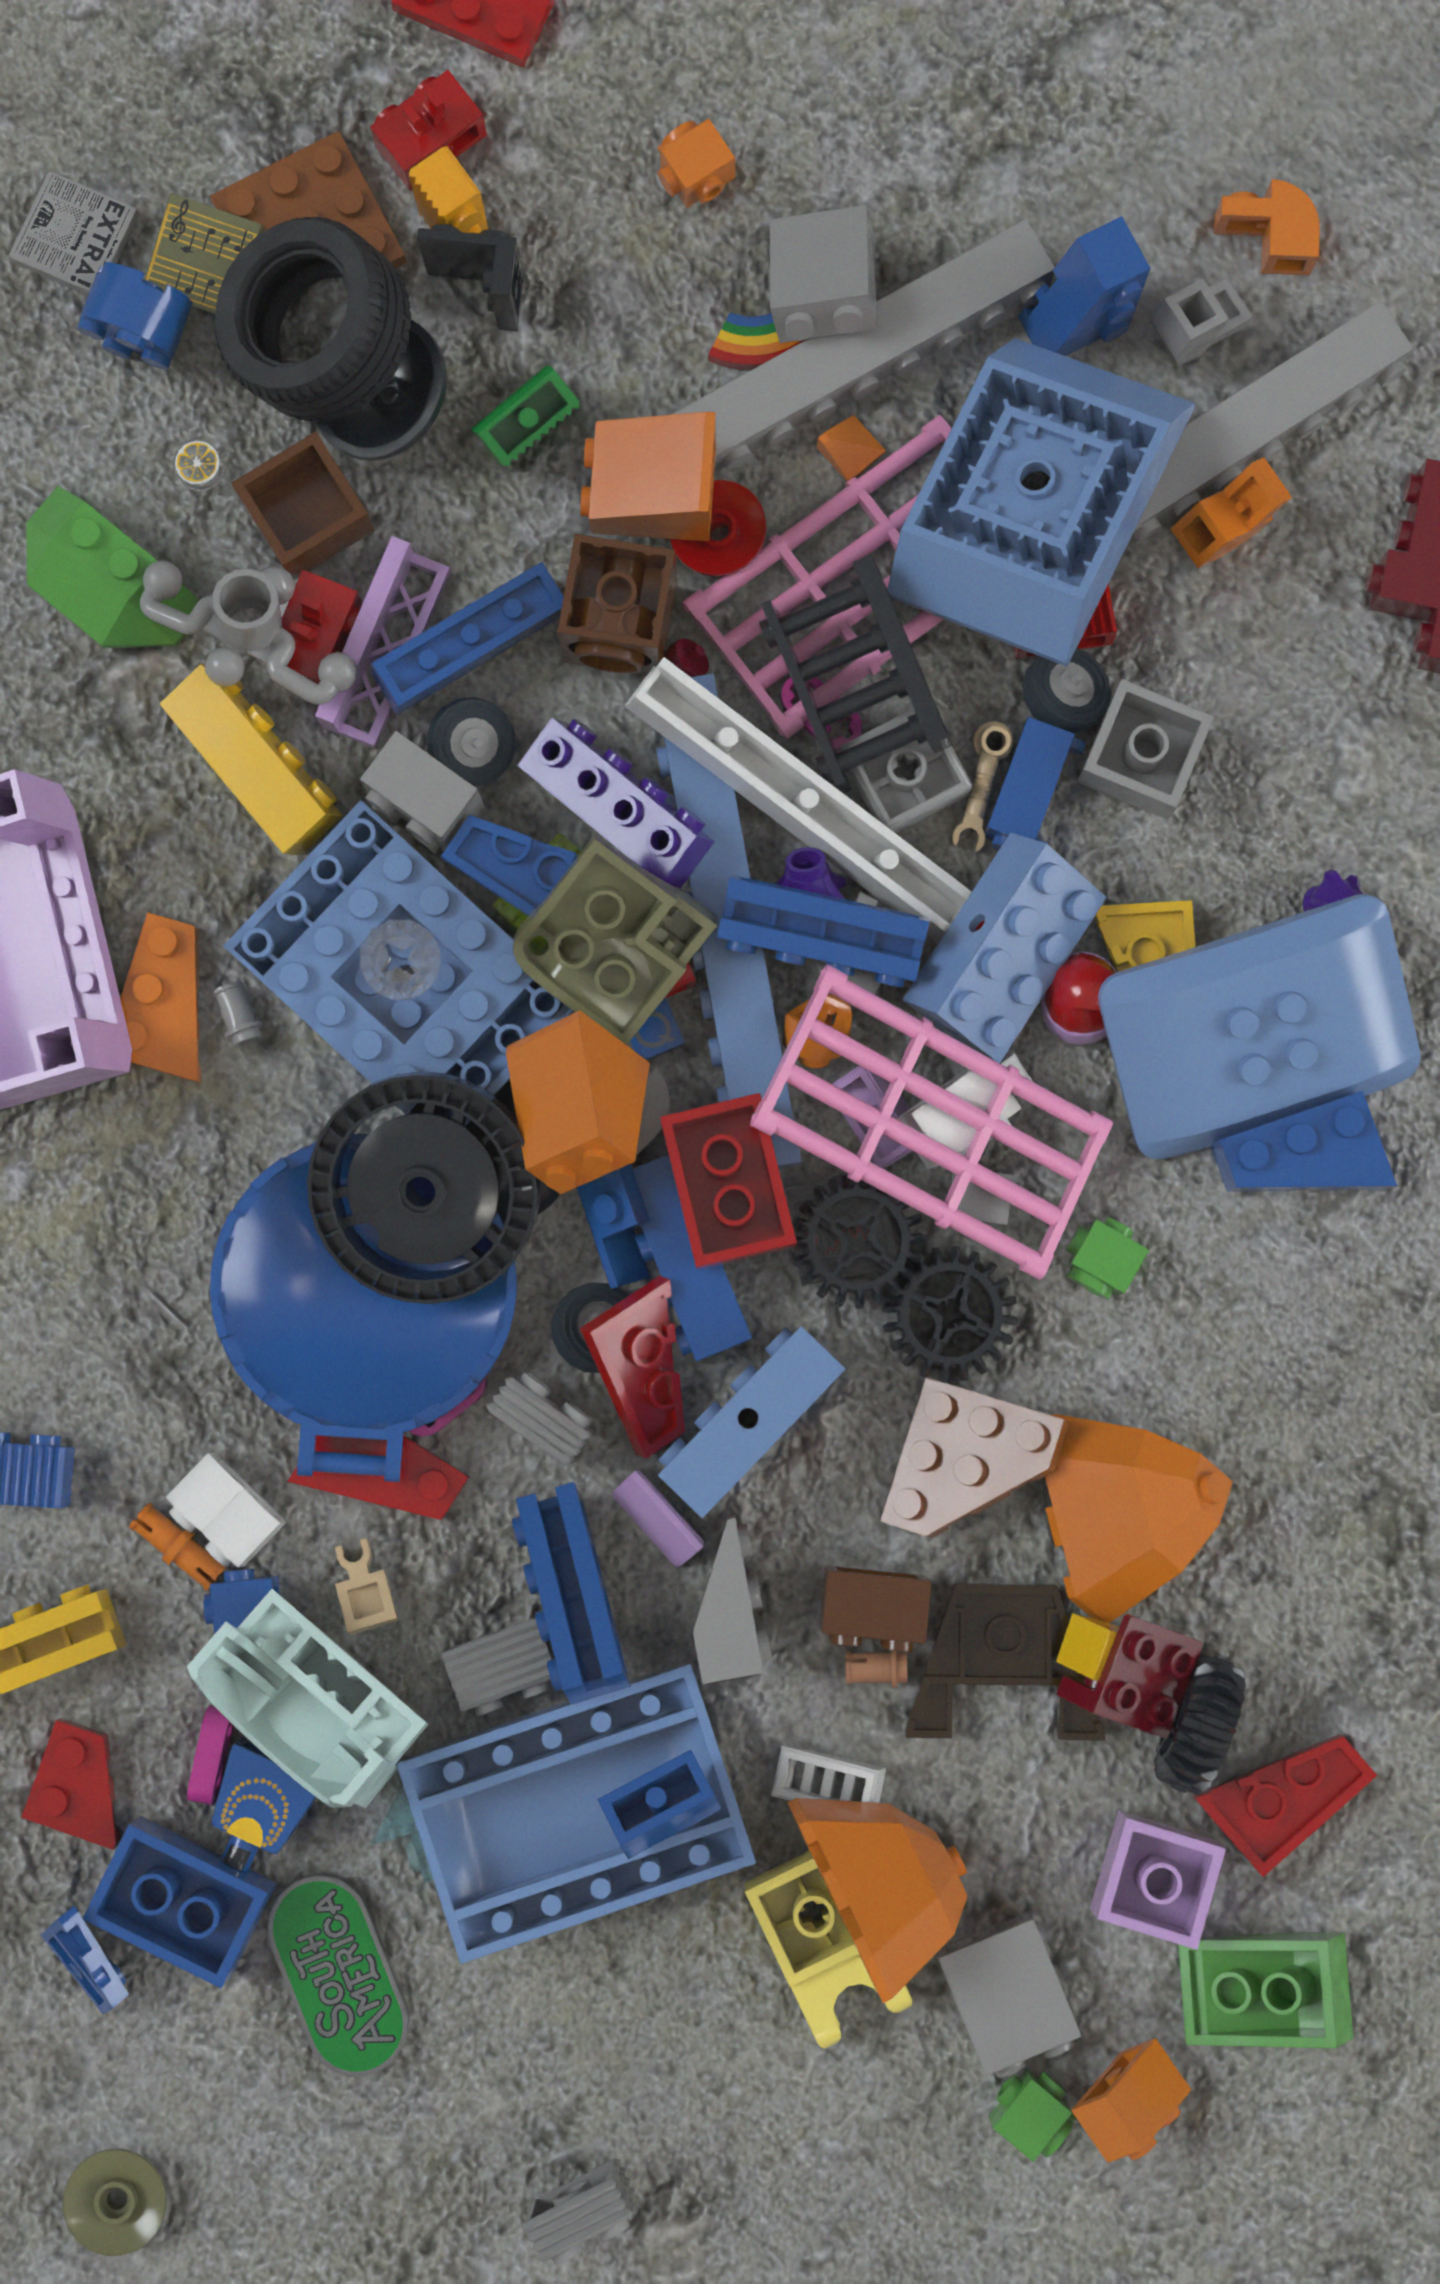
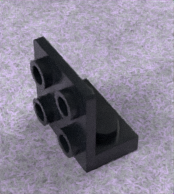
[417,224,524,332]

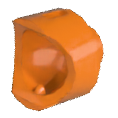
[783,994,852,1068]

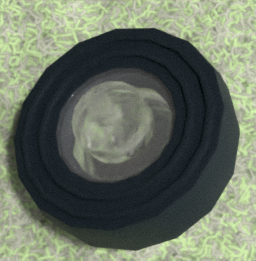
[551,1283,628,1373]

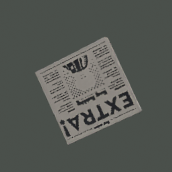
[8,171,140,296]

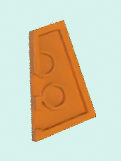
[120,912,201,1084]

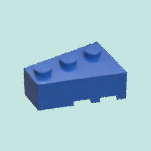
[1018,216,1150,356]
[1211,1091,1397,1192]

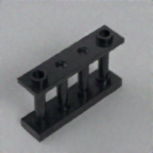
[759,554,953,794]

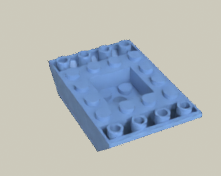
[887,338,1195,667]
[223,800,574,1126]

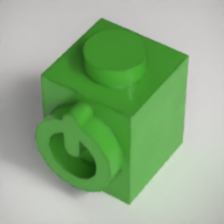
[1065,1217,1149,1300]
[988,2068,1076,2162]

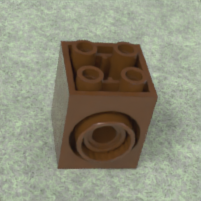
[557,534,677,676]

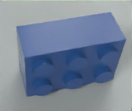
[83,1816,277,1988]

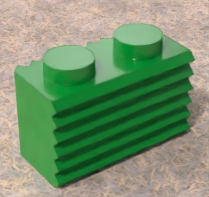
[471,366,579,466]

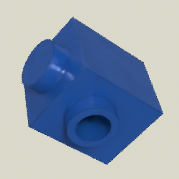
[203,1568,280,1635]

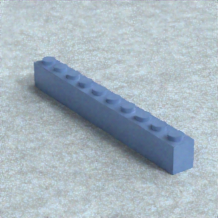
[652,673,801,1169]

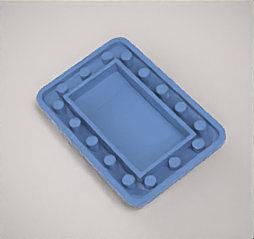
[1098,894,1420,1160]

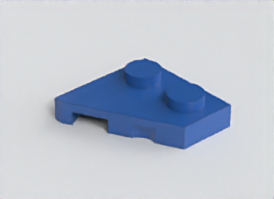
[40,1906,129,2015]

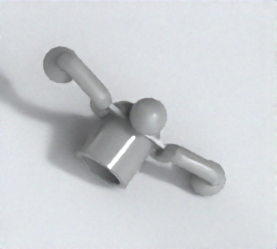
[140,560,358,705]

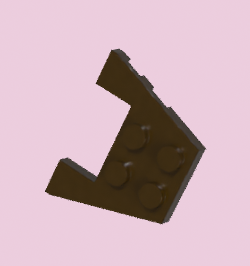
[905,1583,1105,1741]

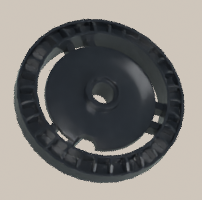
[307,1071,541,1304]

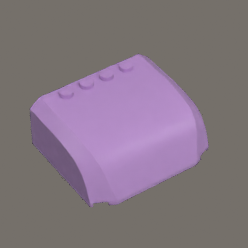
[0,769,132,1110]

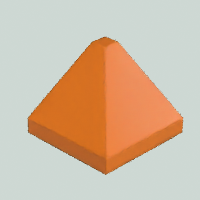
[817,415,886,482]

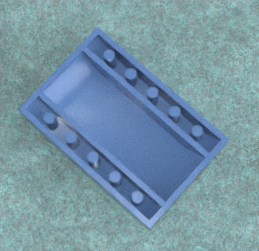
[396,1663,757,1964]

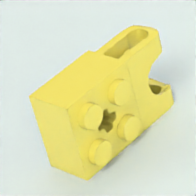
[745,1851,912,2049]

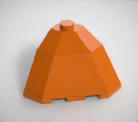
[1045,1414,1233,1623]
[787,1798,968,2003]

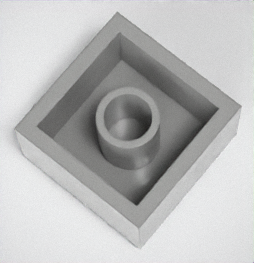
[1077,679,1214,820]
[360,731,486,855]

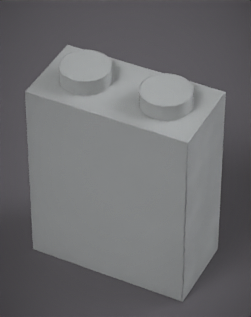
[770,205,877,343]
[936,1911,1082,2077]

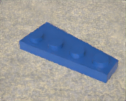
[441,815,579,916]

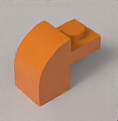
[1214,179,1320,276]
[1170,457,1292,569]

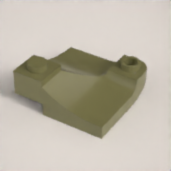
[513,835,717,1045]

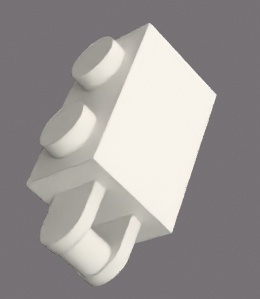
[896,1053,1034,1169]

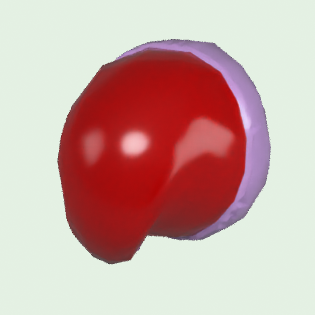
[1040,951,1117,1045]

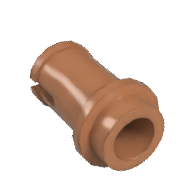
[845,1650,908,1688]

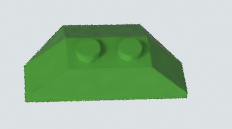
[26,486,199,648]

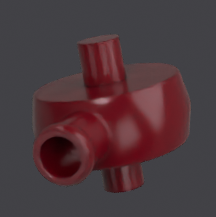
[664,639,709,677]

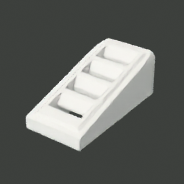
[771,1745,886,1803]

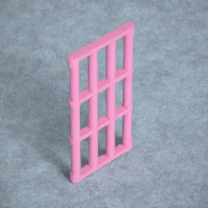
[681,415,952,740]
[750,964,1113,1280]

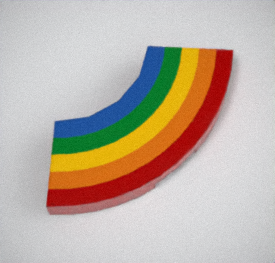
[708,313,807,370]

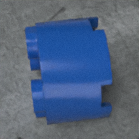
[76,262,193,370]

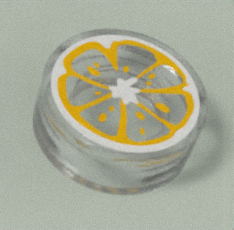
[173,439,225,492]

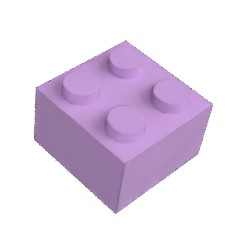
[1090,1810,1226,1950]

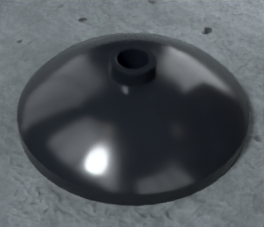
[316,320,447,461]

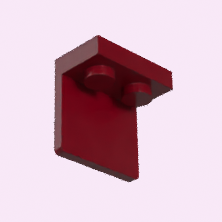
[1056,1614,1203,1739]

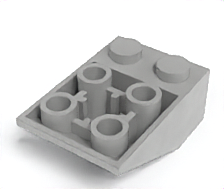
[693,1514,772,1684]

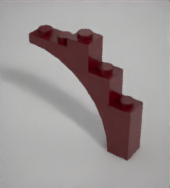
[1365,458,1440,673]

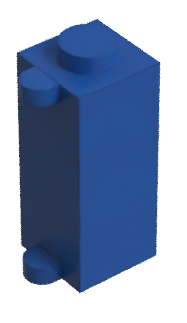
[985,717,1086,850]

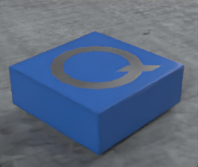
[630,997,685,1060]

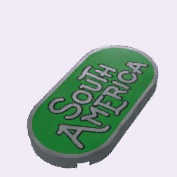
[268,1873,410,2077]

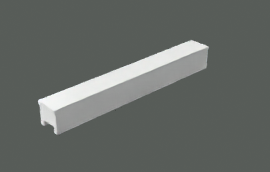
[624,657,972,944]

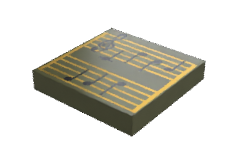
[145,193,266,314]

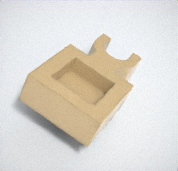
[334,1538,399,1635]

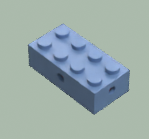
[902,832,1107,1063]
[658,1326,846,1519]

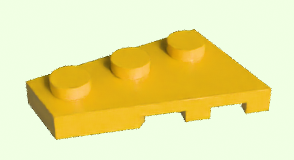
[1094,900,1196,972]

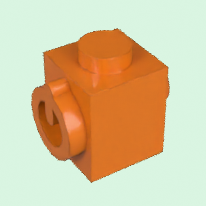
[657,118,735,208]

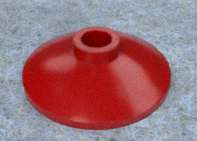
[670,480,767,576]

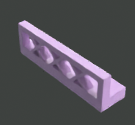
[315,536,451,749]

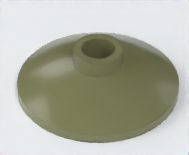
[63,2149,167,2256]

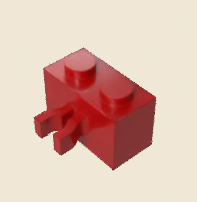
[370,70,487,191]
[282,569,363,684]

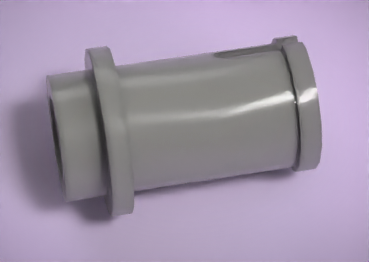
[212,981,263,1048]

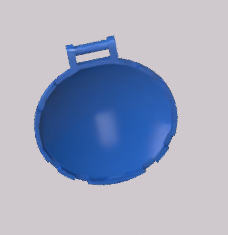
[210,1134,517,1482]

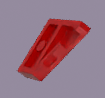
[21,1718,120,1850]

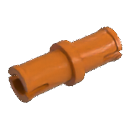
[129,1502,227,1592]

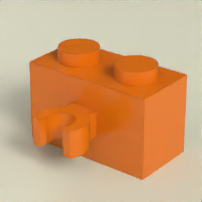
[1071,2038,1192,2163]

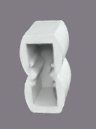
[166,1453,286,1567]

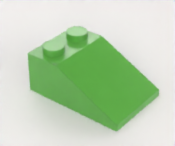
[1178,1932,1353,2048]

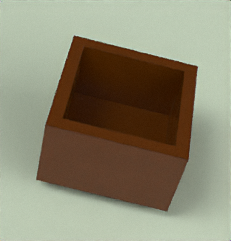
[231,431,375,580]
[819,1565,932,1652]

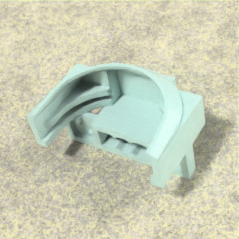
[187,1589,429,1808]

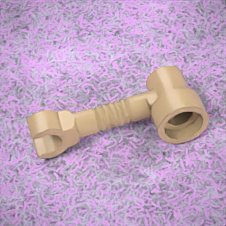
[952,721,1013,852]

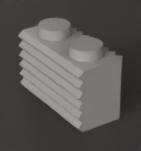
[441,1617,555,1716]

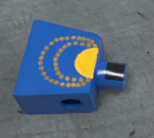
[212,1738,317,1872]

